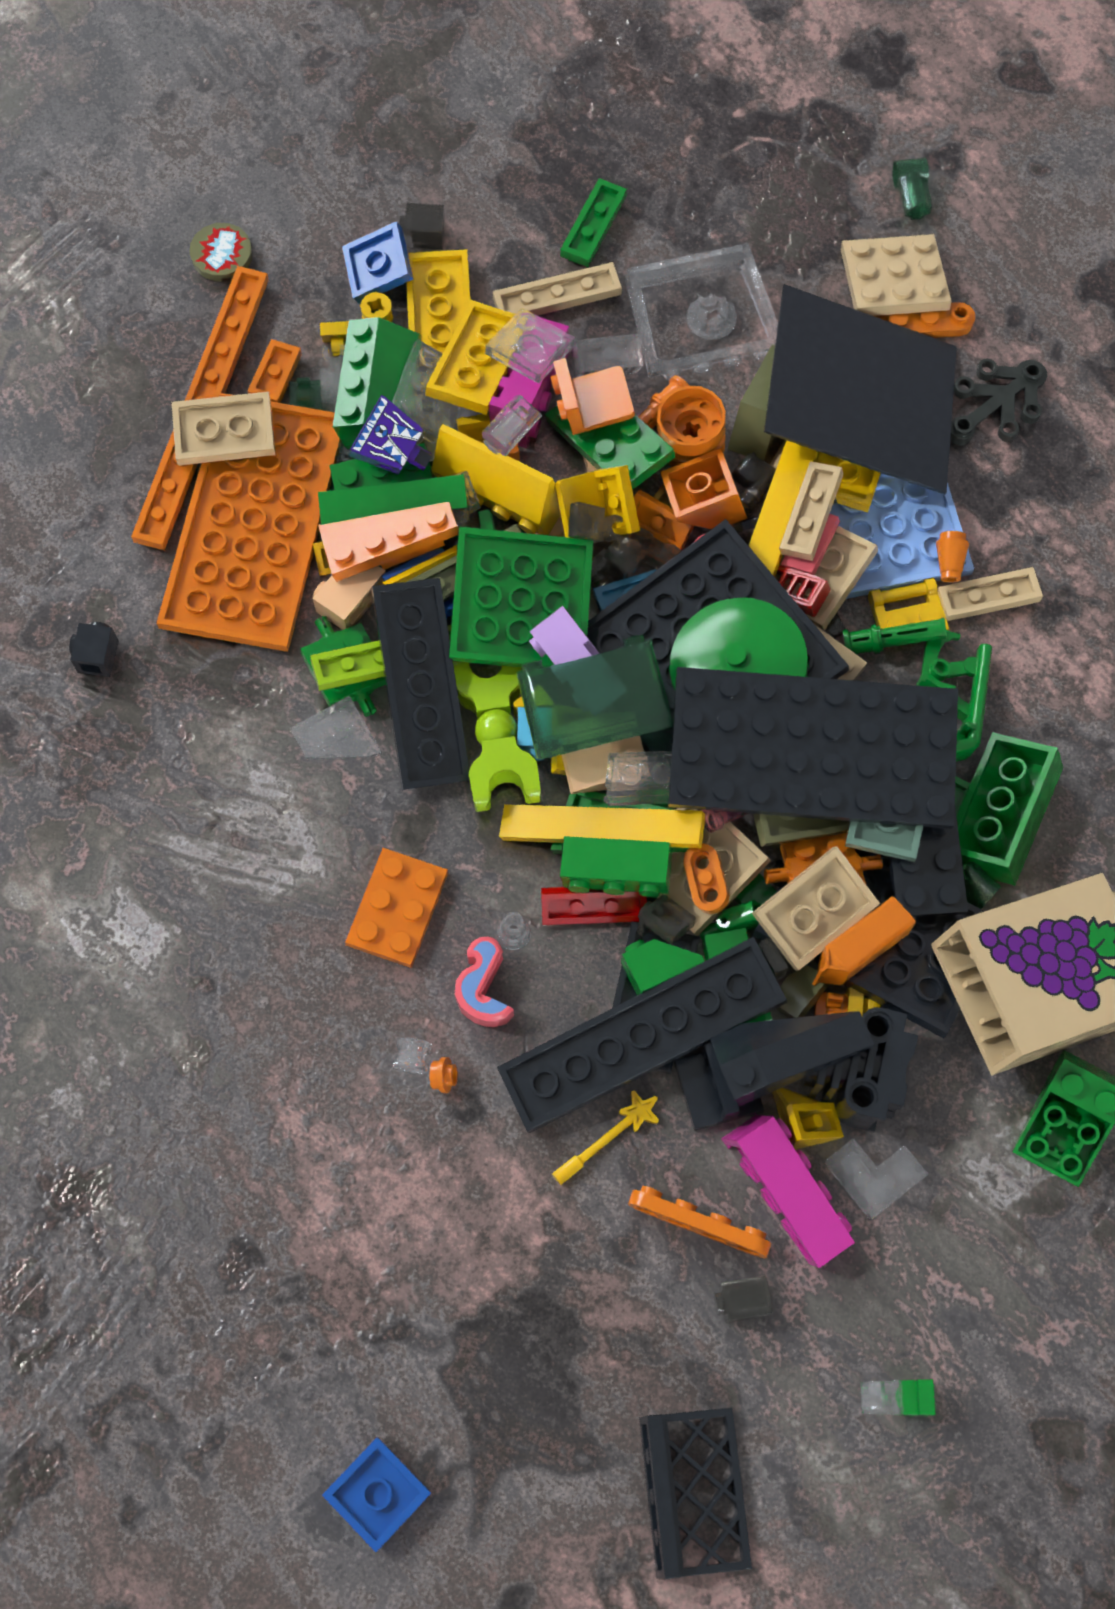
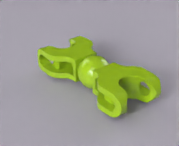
[453,661,541,812]

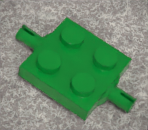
[300,616,386,717]

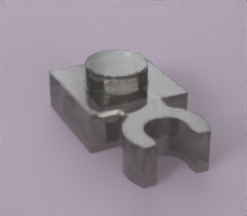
[568,502,623,543]

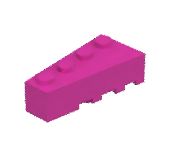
[489,315,573,448]
[721,1115,855,1268]

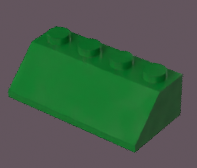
[332,317,421,449]
[957,732,1064,886]

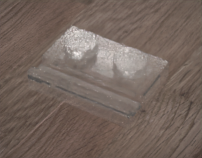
[603,751,671,806]

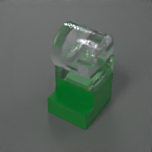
[860,1379,936,1416]

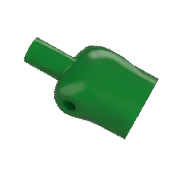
[699,900,761,940]

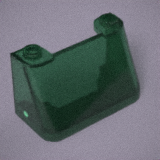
[516,634,673,759]

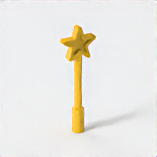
[552,1091,659,1185]

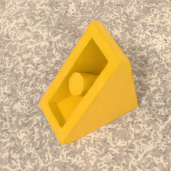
[773,1087,844,1150]

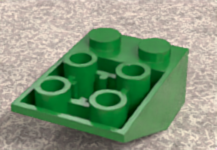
[1012,1050,1115,1187]

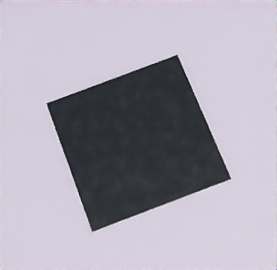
[764,284,957,495]

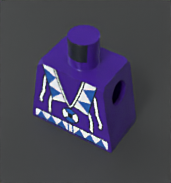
[349,395,433,474]

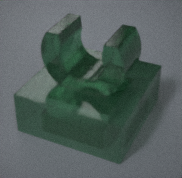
[289,377,323,410]

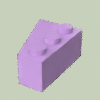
[529,605,628,717]

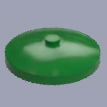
[670,598,809,690]

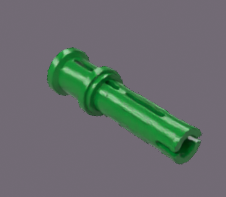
[843,618,947,654]

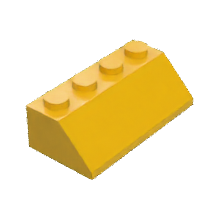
[432,424,561,535]

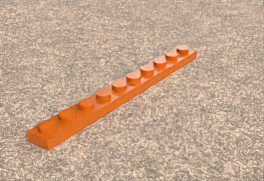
[131,266,269,551]

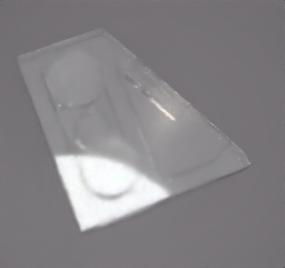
[290,696,382,760]

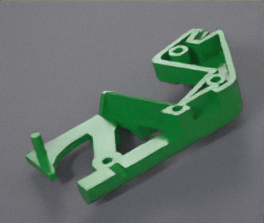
[916,630,992,762]

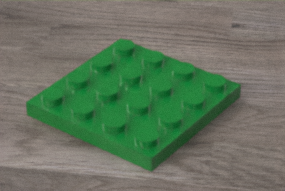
[449,527,593,670]

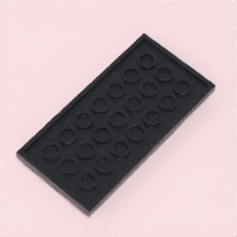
[668,667,958,829]

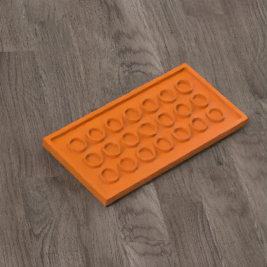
[156,393,342,652]

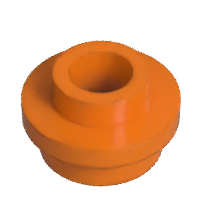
[429,1057,458,1093]

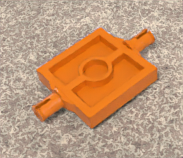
[764,833,883,885]

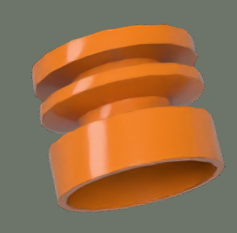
[657,386,726,467]

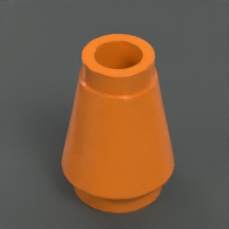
[936,531,969,582]

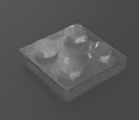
[485,308,575,384]

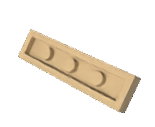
[493,262,622,318]

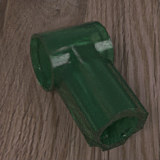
[892,157,932,220]

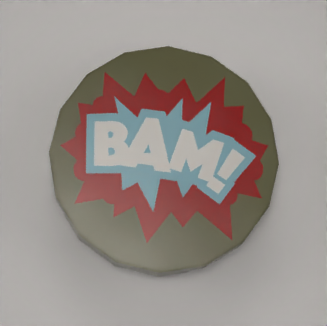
[190,223,252,281]

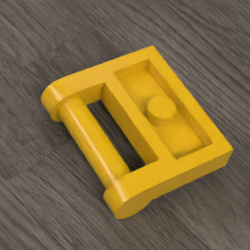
[868,578,949,648]

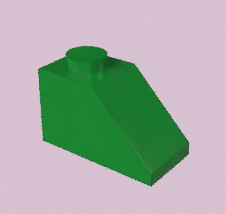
[621,939,705,996]

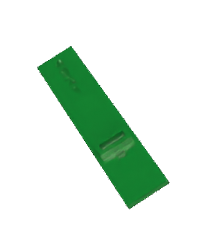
[318,474,468,525]

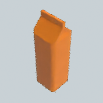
[812,897,915,986]

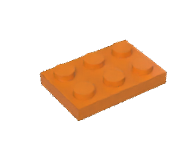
[345,848,448,968]

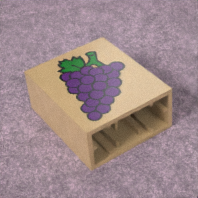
[931,873,1115,1076]

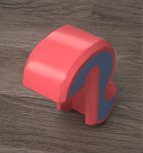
[455,936,514,1028]

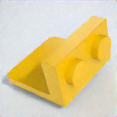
[555,465,640,541]

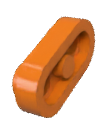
[683,843,730,914]

